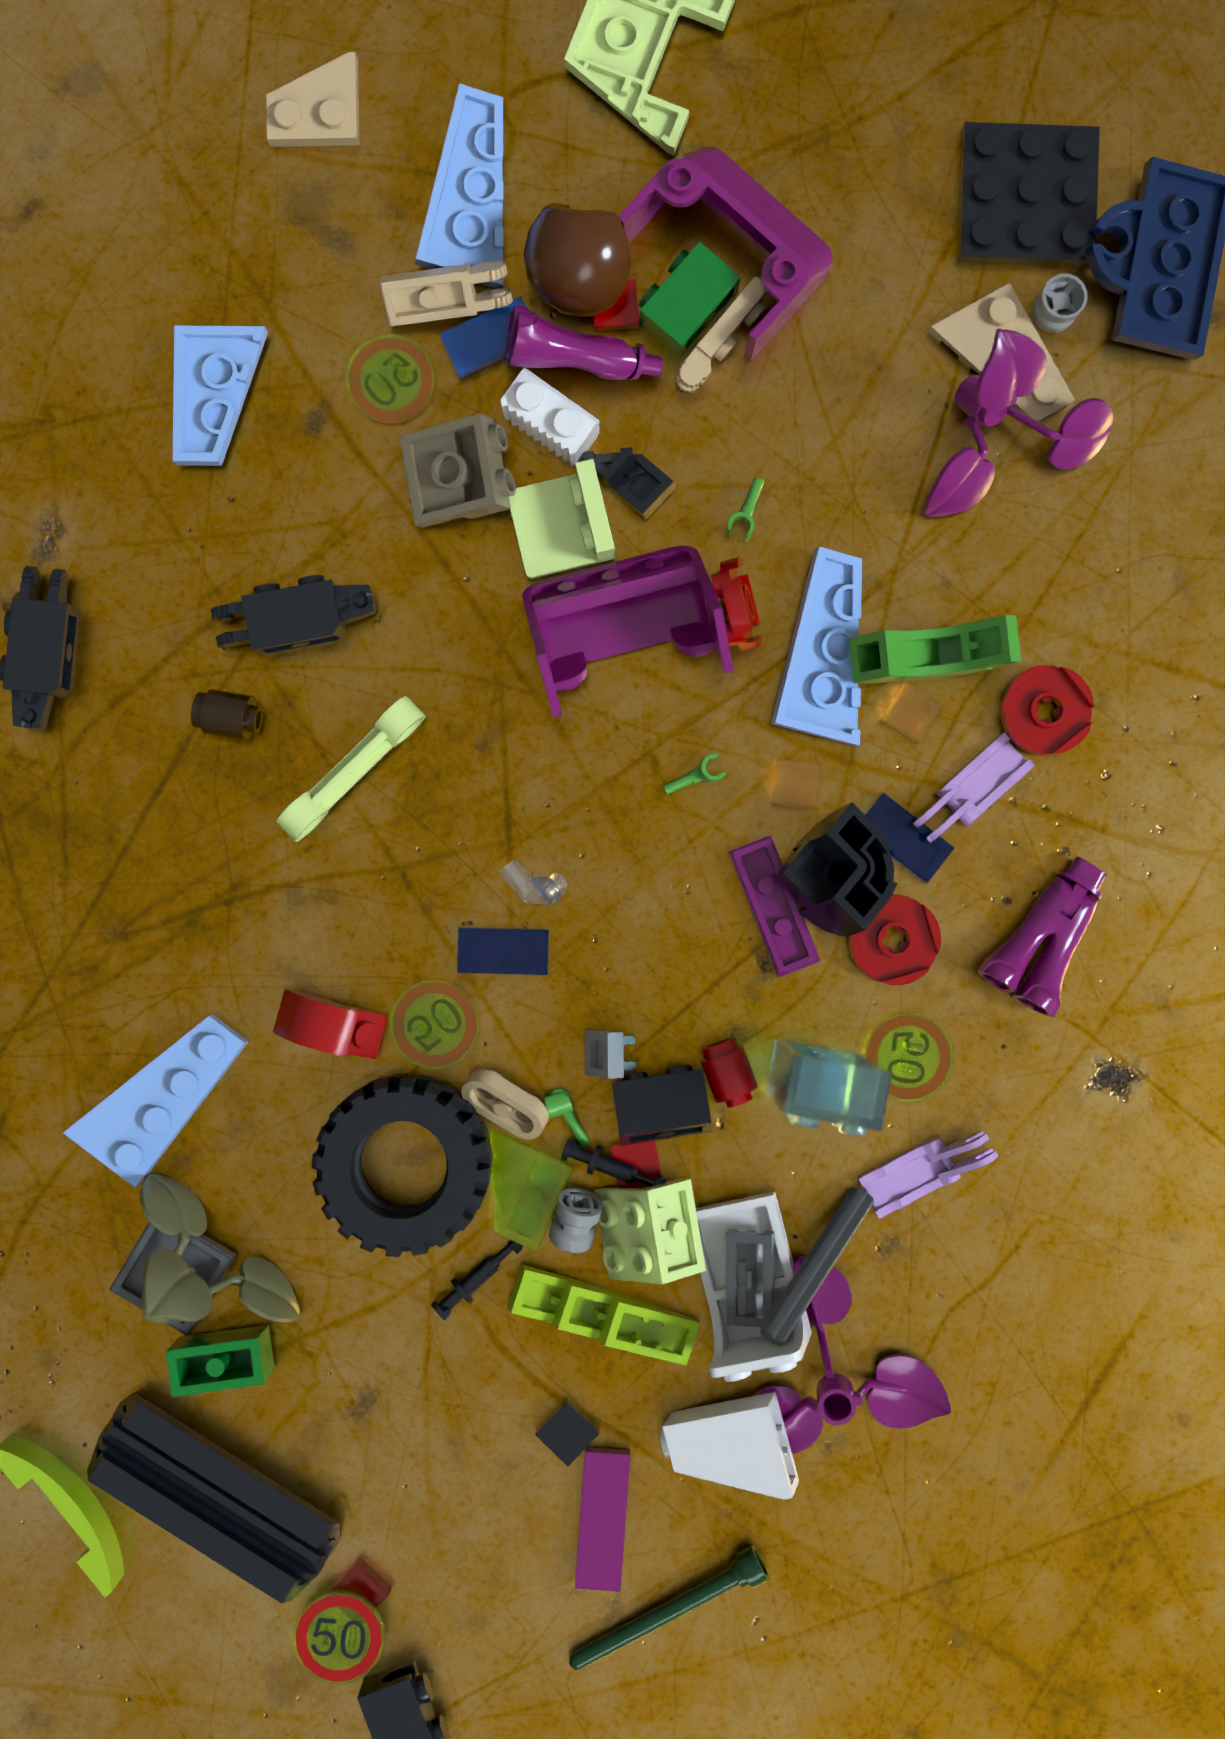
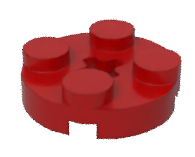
[711,557,762,651]
[998,665,1094,756]
[848,894,941,985]

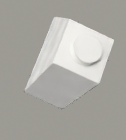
[660,1392,799,1500]

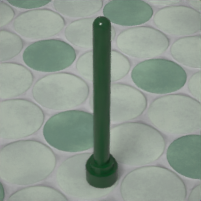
[569,1545,770,1670]

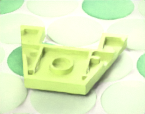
[564,0,735,155]

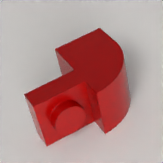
[273,989,388,1059]

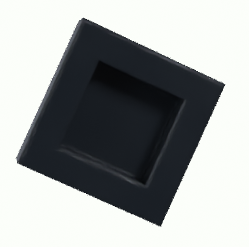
[535,1397,600,1467]

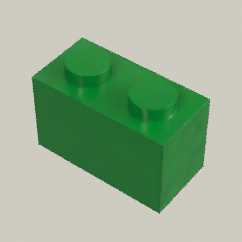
[639,241,741,359]
[166,1324,275,1397]

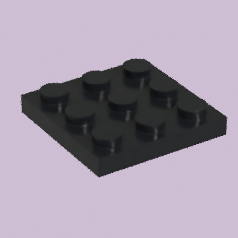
[957,122,1100,267]

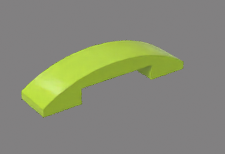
[0,1434,125,1598]

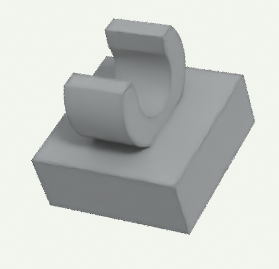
[585,1029,636,1079]

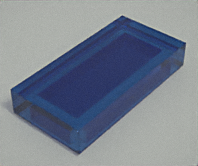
[865,792,954,884]
[457,927,549,975]

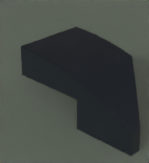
[580,447,676,521]

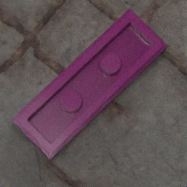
[728,835,821,978]
[575,1447,630,1592]

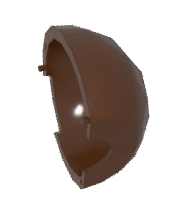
[524,203,631,316]

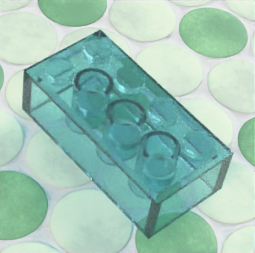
[766,1039,892,1137]

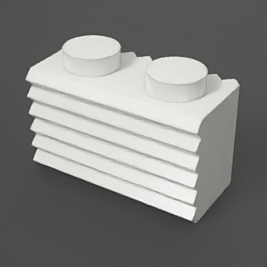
[501,368,600,467]

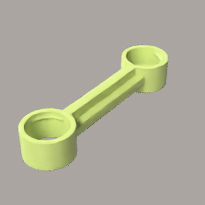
[276,696,426,842]

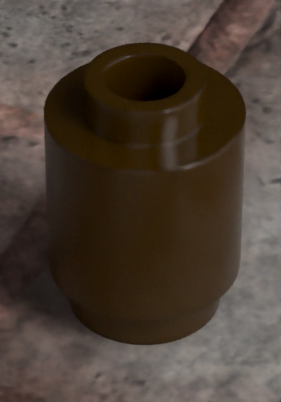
[191,689,263,741]

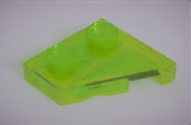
[490,1130,575,1251]

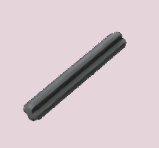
[760,1188,874,1346]

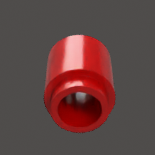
[701,1037,758,1108]

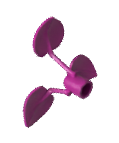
[923,329,1114,517]
[754,1255,951,1454]

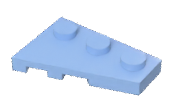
[173,325,268,466]

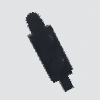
[0,566,81,730]
[211,575,376,656]

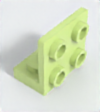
[509,459,615,579]
[595,1179,706,1284]

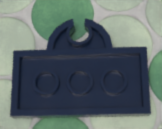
[1085,157,1225,360]

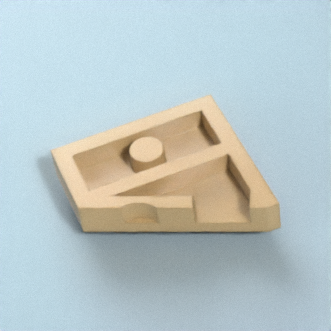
[266,52,359,147]

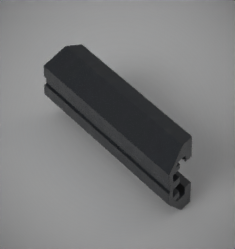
[87,1394,341,1604]

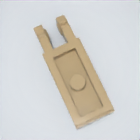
[379,260,513,326]
[675,277,767,394]

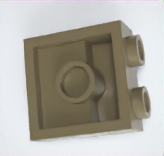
[400,413,516,528]

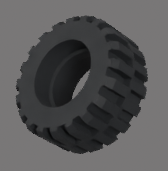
[311,1073,493,1257]

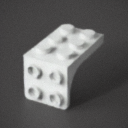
[696,1191,812,1382]

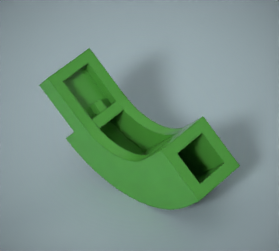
[849,615,1021,684]

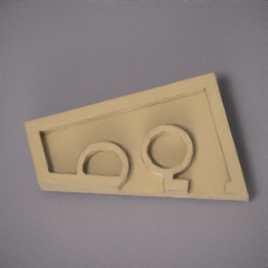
[928,283,1076,422]

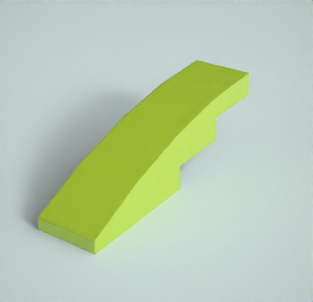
[507,1264,701,1366]

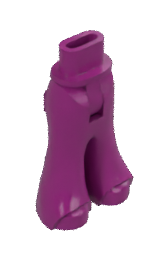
[505,305,663,381]
[977,857,1107,1017]

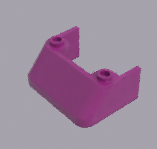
[618,147,832,362]
[522,546,733,718]

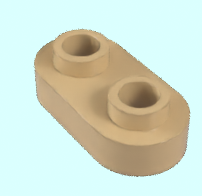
[461,1069,549,1140]

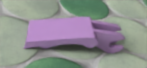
[913,732,1035,843]
[858,1131,998,1219]

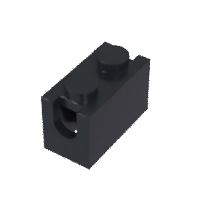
[612,1065,712,1146]
[357,1659,450,1739]

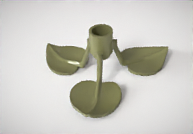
[140,1174,300,1324]

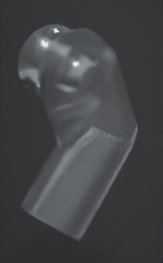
[499,859,567,905]

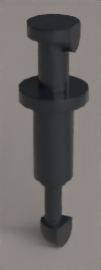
[561,1138,668,1186]
[431,1238,523,1321]

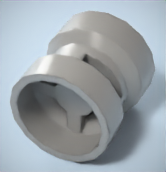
[1032,274,1087,333]
[549,1188,603,1253]

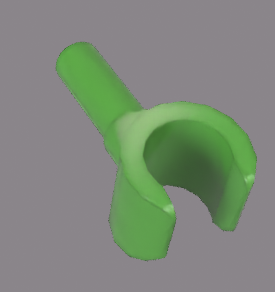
[726,476,765,542]
[663,754,727,795]
[545,1089,590,1147]

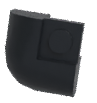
[775,802,898,936]

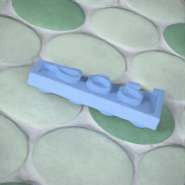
[415,83,504,289]
[771,546,862,747]
[63,1015,249,1188]

